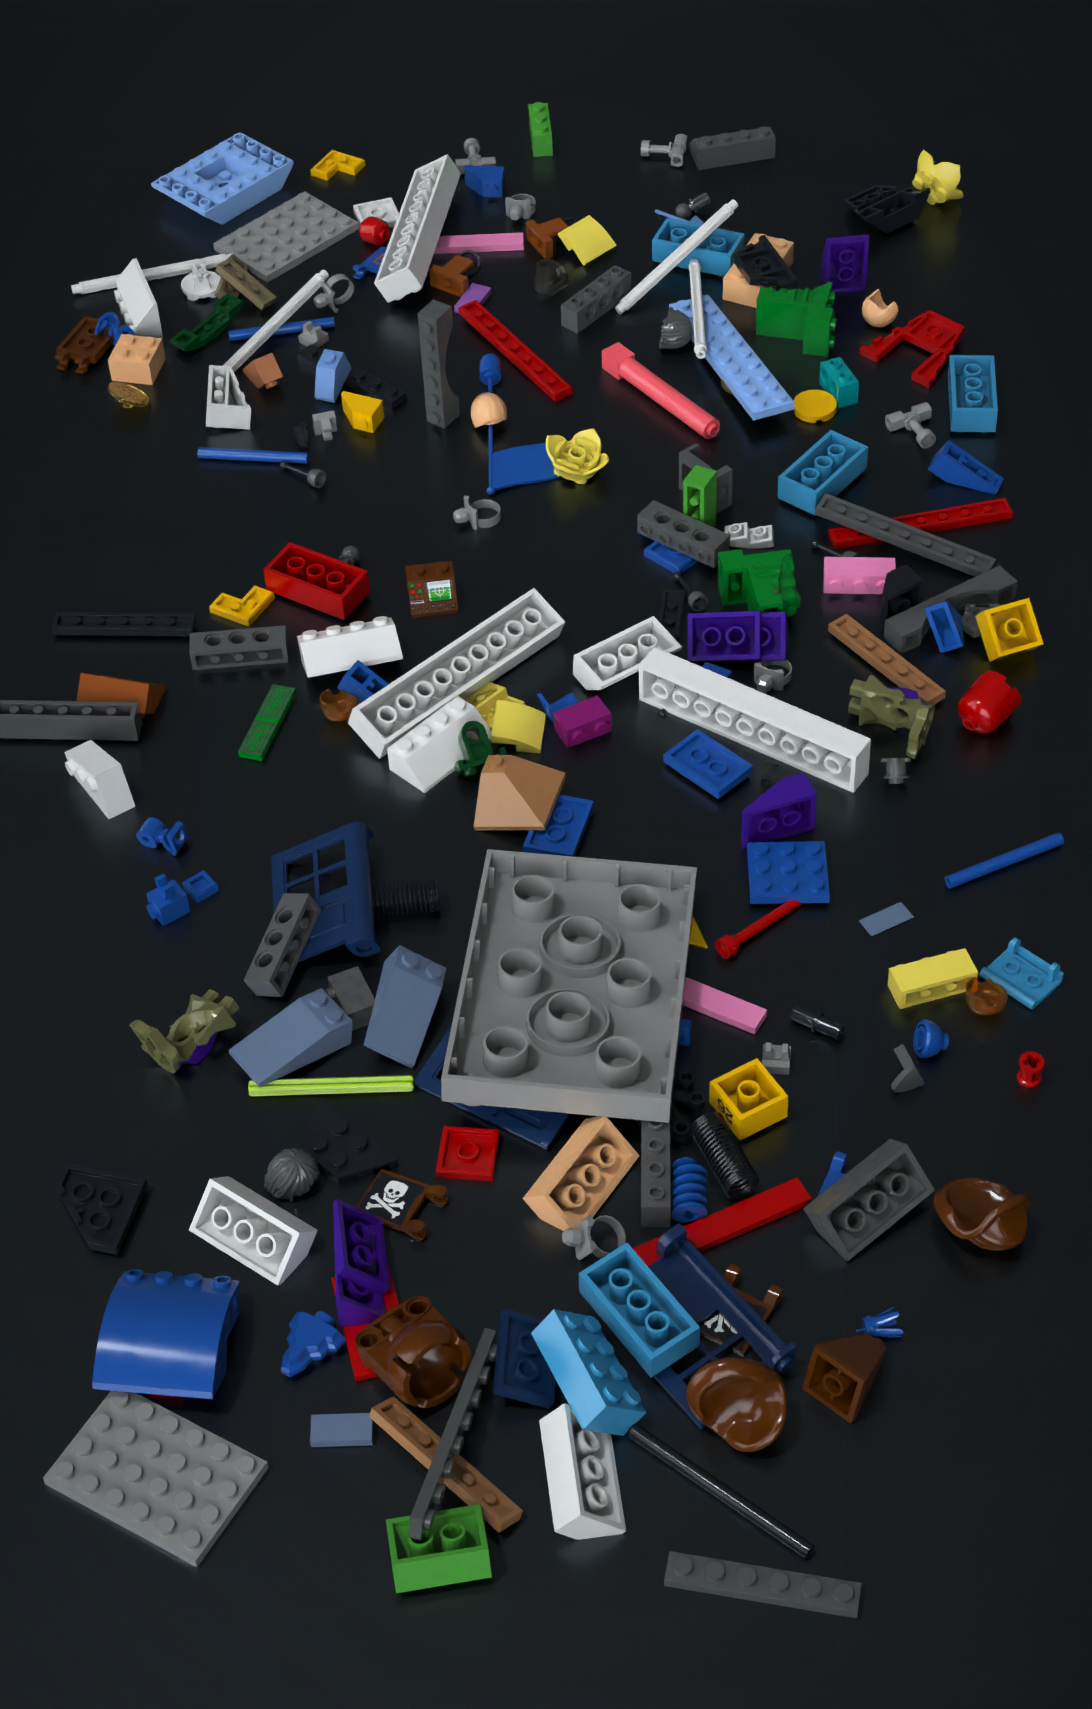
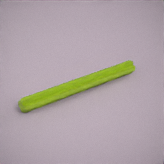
[248,1075,414,1096]

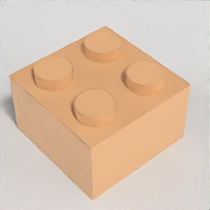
[108,334,166,385]

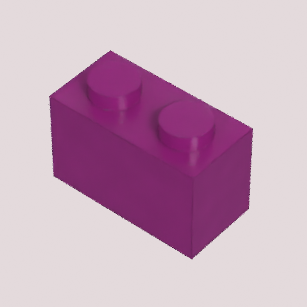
[553,695,612,748]

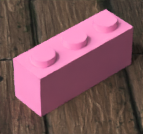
[823,557,896,594]

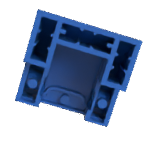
[92,1269,240,1399]

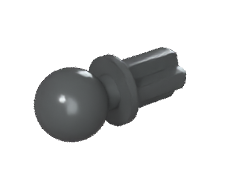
[675,192,711,218]
[337,546,360,566]

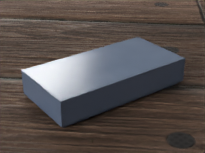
[310,1413,373,1447]

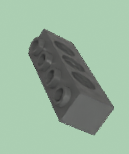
[561,265,631,334]
[637,500,730,568]
[189,625,288,670]
[243,893,322,997]
[641,1120,671,1227]

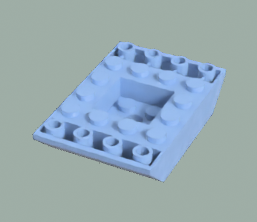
[151,132,294,225]

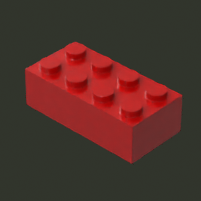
[263,542,370,620]

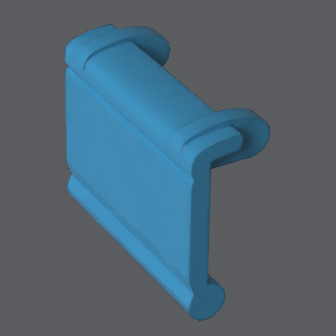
[979,937,1064,1010]

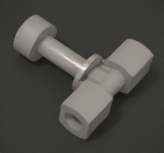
[641,134,687,167]
[455,138,496,174]
[885,402,936,449]

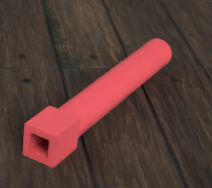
[602,342,720,439]

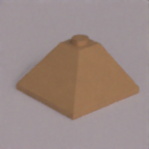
[473,755,567,830]

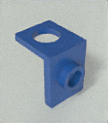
[537,693,579,724]

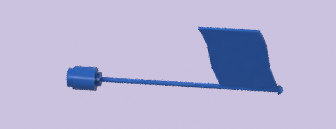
[479,354,560,495]

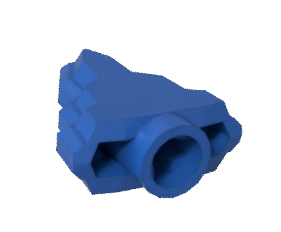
[281,1311,346,1377]

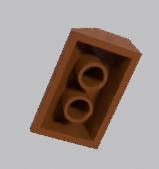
[77,673,166,718]

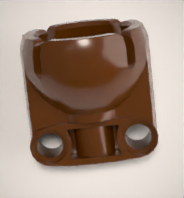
[355,1296,472,1408]

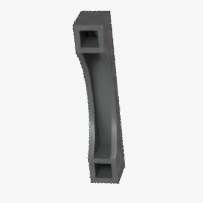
[417,299,460,429]
[884,565,1018,654]

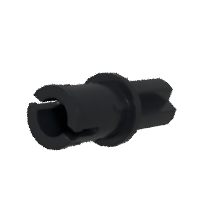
[790,1005,845,1041]

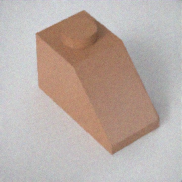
[242,353,283,389]

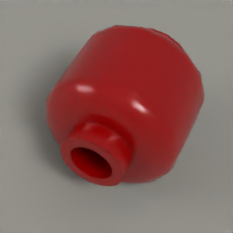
[359,216,390,246]

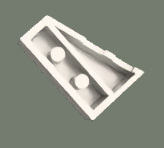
[206,365,251,430]
[64,740,136,819]

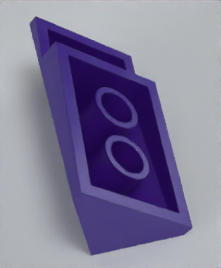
[688,611,790,662]
[333,1199,391,1327]

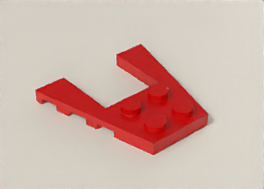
[860,310,965,388]

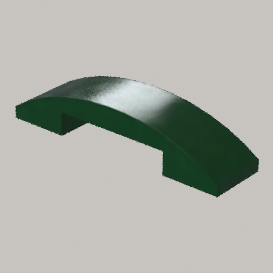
[169,293,243,351]

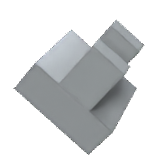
[298,321,329,348]
[312,410,337,441]
[762,1042,791,1075]

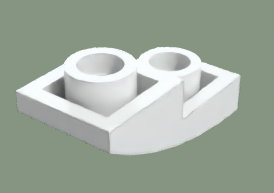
[724,522,774,549]

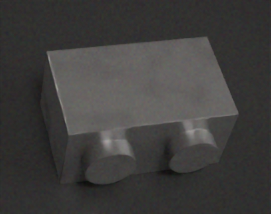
[326,966,375,1031]

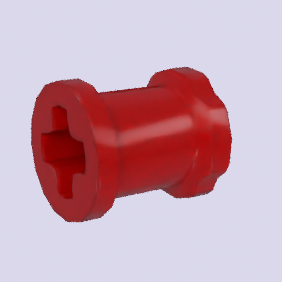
[1016,1051,1045,1088]

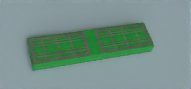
[238,684,296,761]

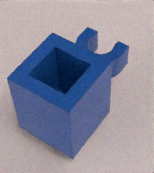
[146,873,190,926]

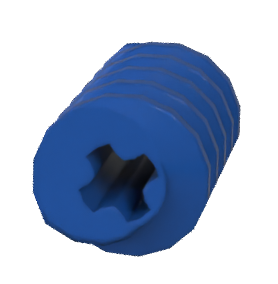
[671,1157,707,1222]

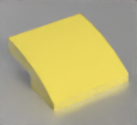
[558,215,617,266]
[465,682,525,732]
[491,700,546,754]

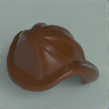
[933,1177,1031,1251]
[686,1357,787,1452]

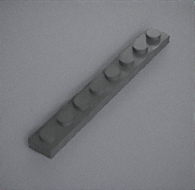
[815,493,996,577]
[409,1328,497,1540]

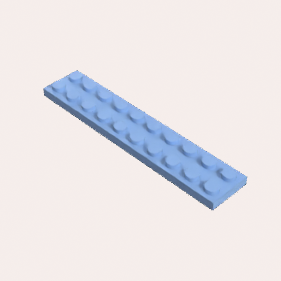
[669,295,794,421]

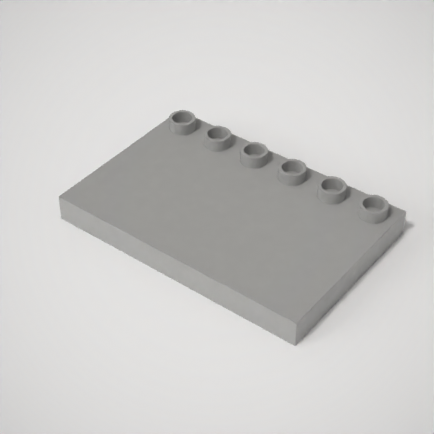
[441,849,697,1123]

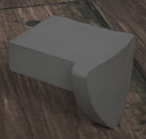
[891,1044,925,1093]

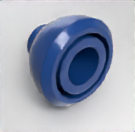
[913,1019,949,1058]

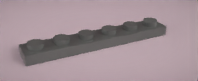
[664,1551,862,1619]

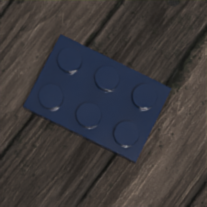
[493,1309,556,1409]

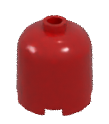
[958,670,1021,734]

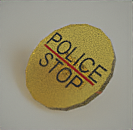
[107,382,149,408]

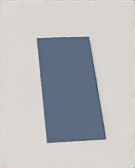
[859,902,914,936]

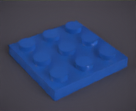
[747,841,830,904]

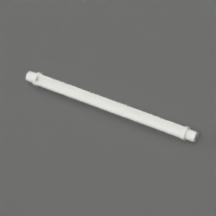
[615,199,738,315]
[71,253,233,295]
[688,258,707,359]
[223,270,329,372]

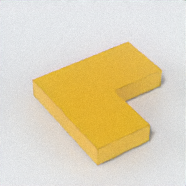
[310,150,365,181]
[209,585,275,627]

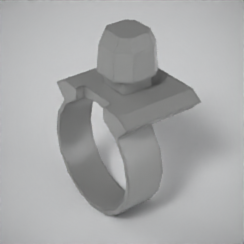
[505,194,536,220]
[313,274,354,313]
[453,495,501,530]
[754,659,792,693]
[562,1215,626,1260]

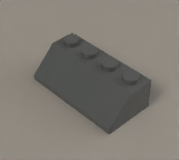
[688,127,776,170]
[803,1139,935,1261]

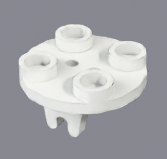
[181,263,221,301]

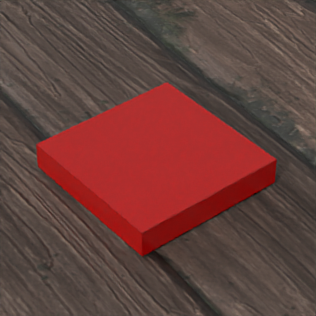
[436,1126,500,1182]

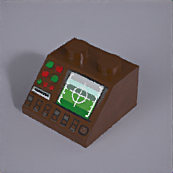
[405,561,458,618]

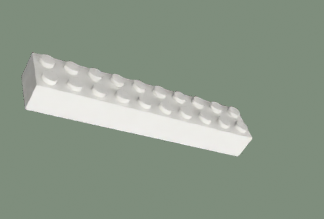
[374,154,461,303]
[348,588,565,759]
[639,647,871,793]

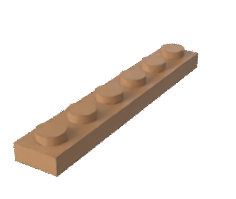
[828,614,946,705]
[369,1396,523,1533]

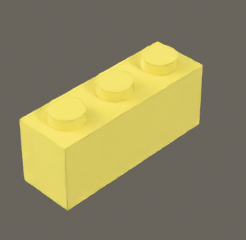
[888,948,978,1009]

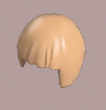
[862,289,899,327]
[471,392,507,428]

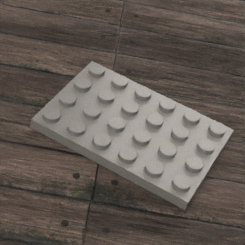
[213,191,359,283]
[43,1391,269,1567]

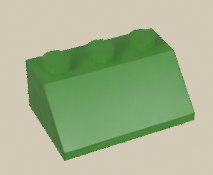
[386,1504,492,1593]

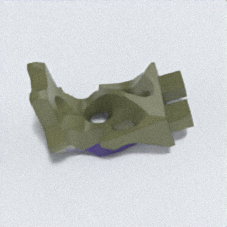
[848,675,935,759]
[129,989,240,1073]

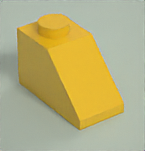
[341,391,384,433]

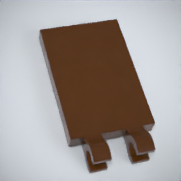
[55,316,123,374]

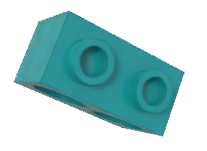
[819,357,859,408]

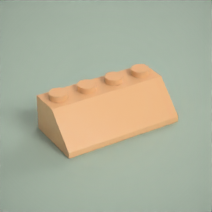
[522,1116,640,1231]

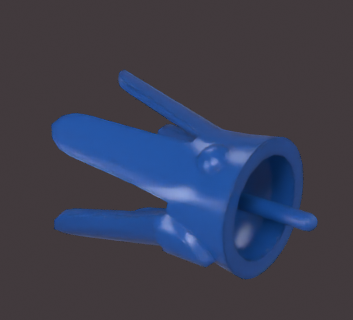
[856,1306,904,1338]

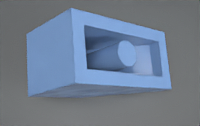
[315,349,351,403]

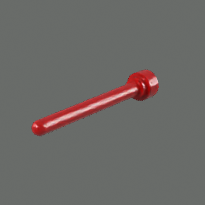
[715,900,803,959]

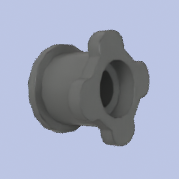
[881,758,911,784]

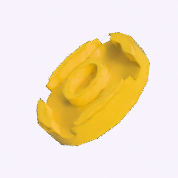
[793,390,837,423]

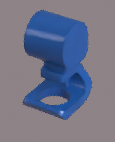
[94,312,135,347]
[136,817,188,856]

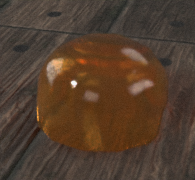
[319,689,358,721]
[965,977,1008,1015]

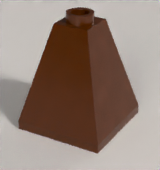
[802,1334,887,1424]

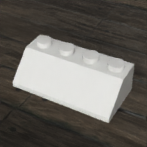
[114,258,163,340]
[297,616,403,678]
[573,616,682,690]
[387,696,492,793]
[189,1176,318,1285]
[539,1403,626,1540]

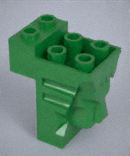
[756,282,837,357]
[718,549,801,617]

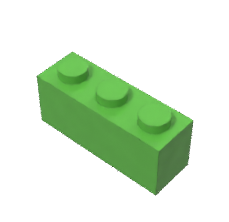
[528,102,553,157]
[683,465,717,527]

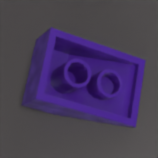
[820,234,869,293]
[741,773,817,850]

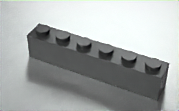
[0,700,142,741]

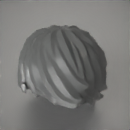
[659,307,692,350]
[264,1148,320,1202]

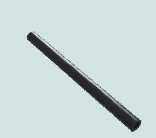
[628,1424,815,1559]

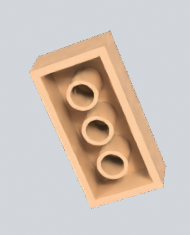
[723,233,794,308]

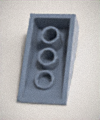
[364,945,446,1068]
[229,988,353,1088]

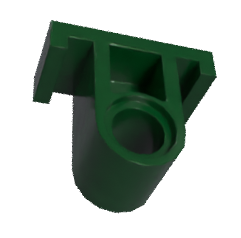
[454,721,507,777]

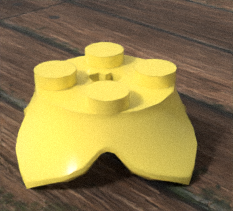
[912,150,964,205]
[546,428,609,484]

